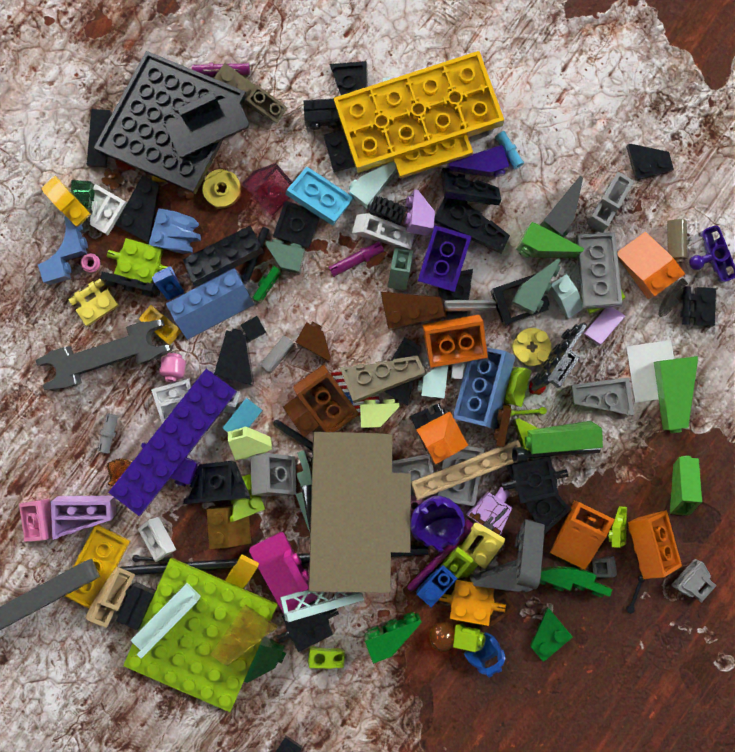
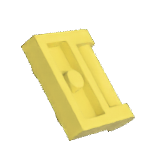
[458,523,505,569]

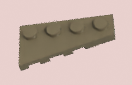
[340,356,426,403]

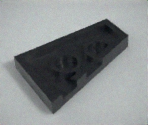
[329,61,368,95]
[384,337,421,406]

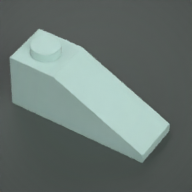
[349,161,397,209]

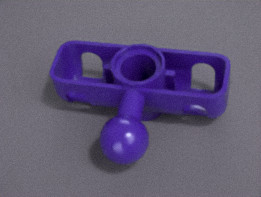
[689,225,735,283]

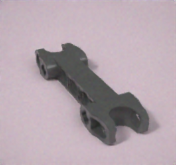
[35,320,172,391]

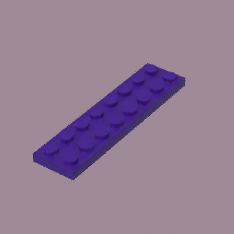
[108,368,237,516]

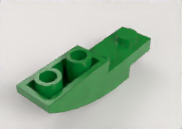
[539,566,612,598]

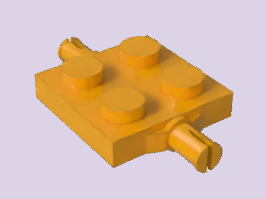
[439,580,506,626]

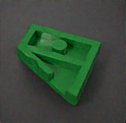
[530,607,573,662]

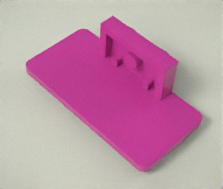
[249,532,317,613]

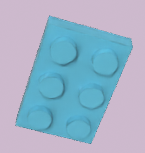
[285,167,354,226]

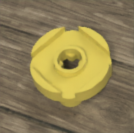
[202,169,241,209]
[512,328,551,366]

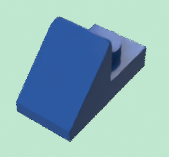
[152,266,185,300]

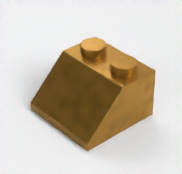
[207,506,251,549]

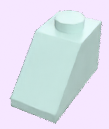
[549,274,583,319]
[417,365,448,399]

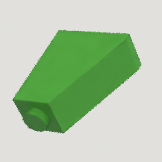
[670,456,702,516]

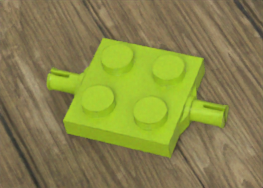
[107,238,167,284]

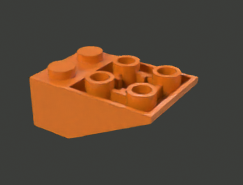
[550,501,615,570]

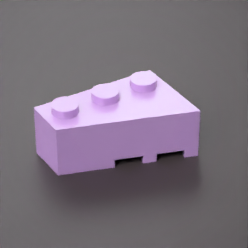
[51,496,116,540]

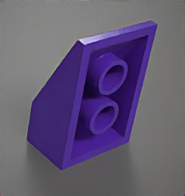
[418,226,472,292]

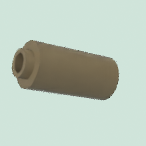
[667,219,688,263]

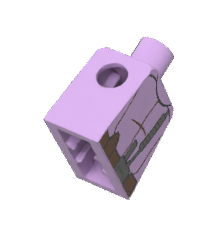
[466,487,512,535]

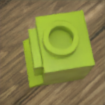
[453,623,485,652]

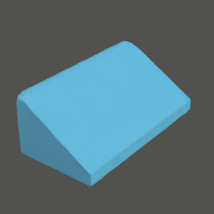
[223,398,263,432]

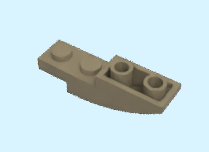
[214,63,288,124]

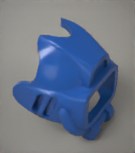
[464,632,505,678]

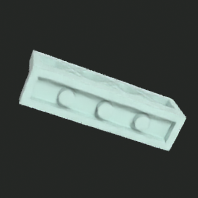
[130,583,201,658]
[280,589,364,622]

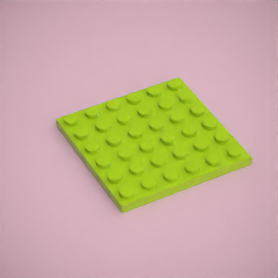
[123,557,278,712]

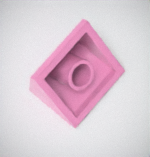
[19,499,52,542]

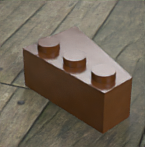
[380,291,447,330]

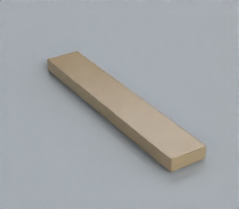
[411,440,521,501]

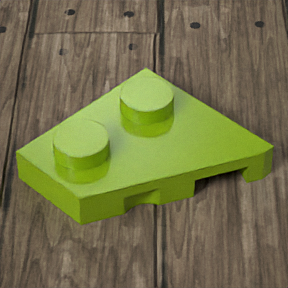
[230,474,265,522]
[609,506,627,548]

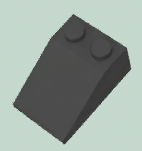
[540,176,583,238]
[469,559,533,593]

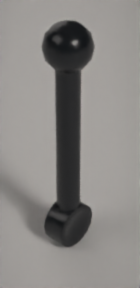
[132,555,173,562]
[626,575,645,614]

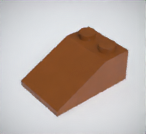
[293,364,359,432]

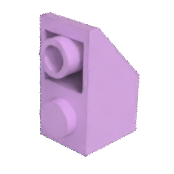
[404,189,435,236]

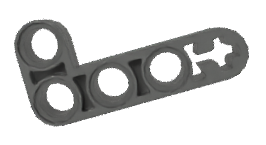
[515,519,545,589]

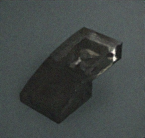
[658,278,688,317]

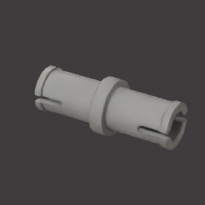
[97,413,119,453]

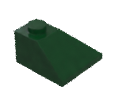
[243,636,286,683]

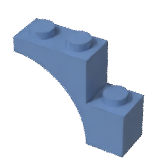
[38,216,88,285]

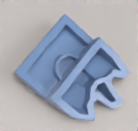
[149,208,201,254]

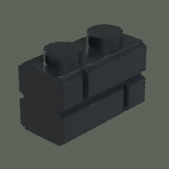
[303,98,342,130]
[116,582,156,630]

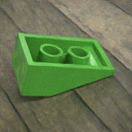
[516,222,584,259]

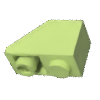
[360,399,399,428]
[228,427,272,461]

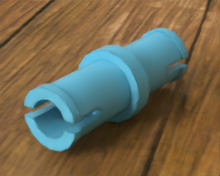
[495,131,524,169]

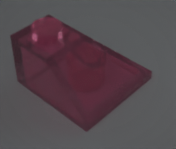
[241,163,293,216]

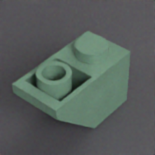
[266,239,305,274]

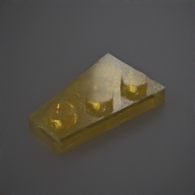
[211,604,278,666]

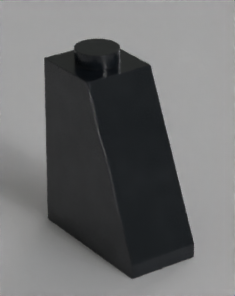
[214,328,254,386]

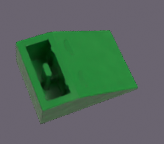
[365,612,422,664]

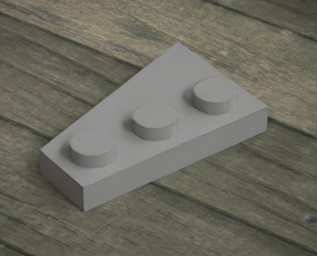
[570,377,634,416]

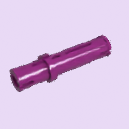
[192,62,250,78]
[328,241,384,277]

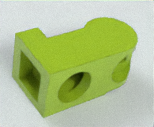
[308,646,345,669]

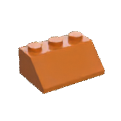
[422,315,488,368]
[628,510,682,579]

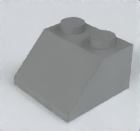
[251,453,296,496]

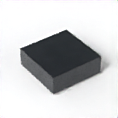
[241,316,267,342]

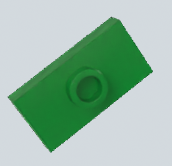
[252,266,281,303]

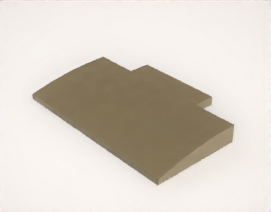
[309,432,411,593]

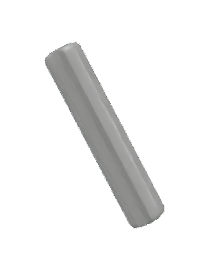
[444,300,496,311]

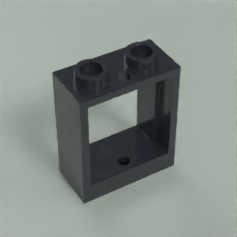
[490,274,550,327]

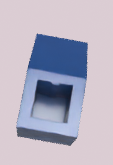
[416,565,458,607]

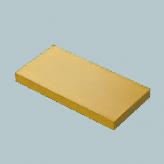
[65,524,131,609]

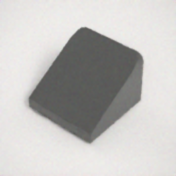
[592,556,617,578]

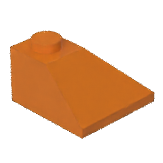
[416,412,468,464]

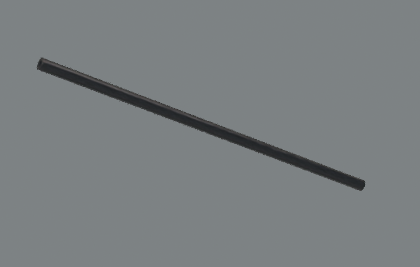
[120,545,428,575]

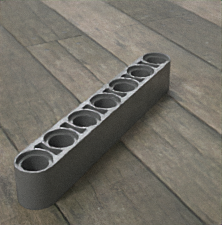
[0,559,100,630]

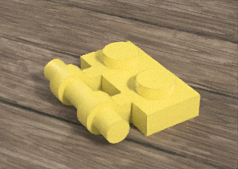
[69,279,120,326]

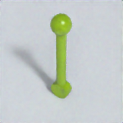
[510,407,547,417]

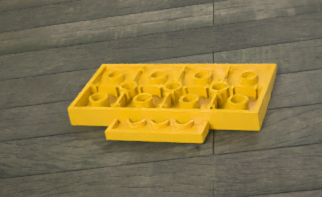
[333,51,504,179]

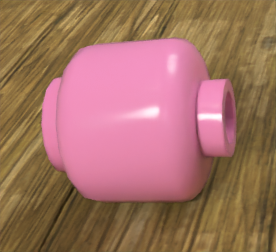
[159,353,186,383]

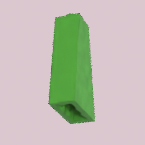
[654,356,698,433]
[525,421,603,454]

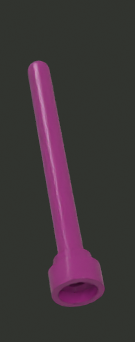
[407,518,474,591]

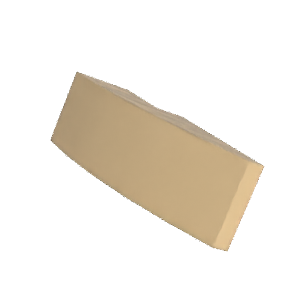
[85,567,135,628]

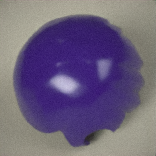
[410,496,465,552]

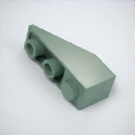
[511,259,561,314]

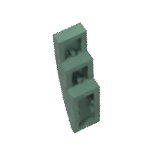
[296,450,312,531]

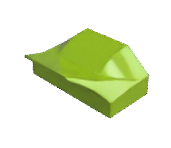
[504,367,532,407]
[440,547,478,579]

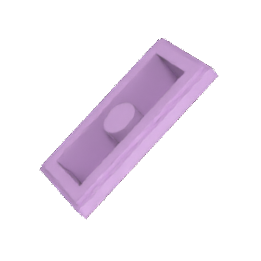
[583,307,625,346]

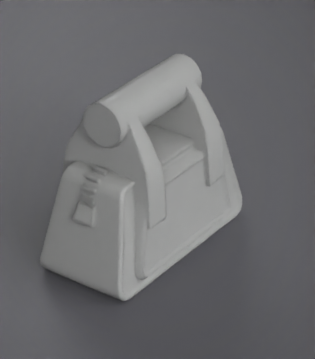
[672,559,716,603]

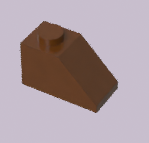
[295,321,331,362]
[283,396,320,437]

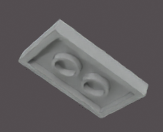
[437,446,484,506]

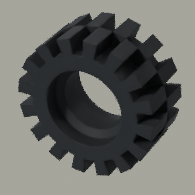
[368,196,406,225]

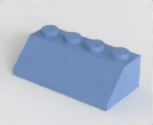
[166,268,255,340]
[453,347,515,430]

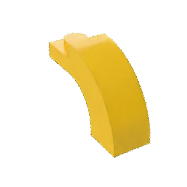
[41,175,91,227]

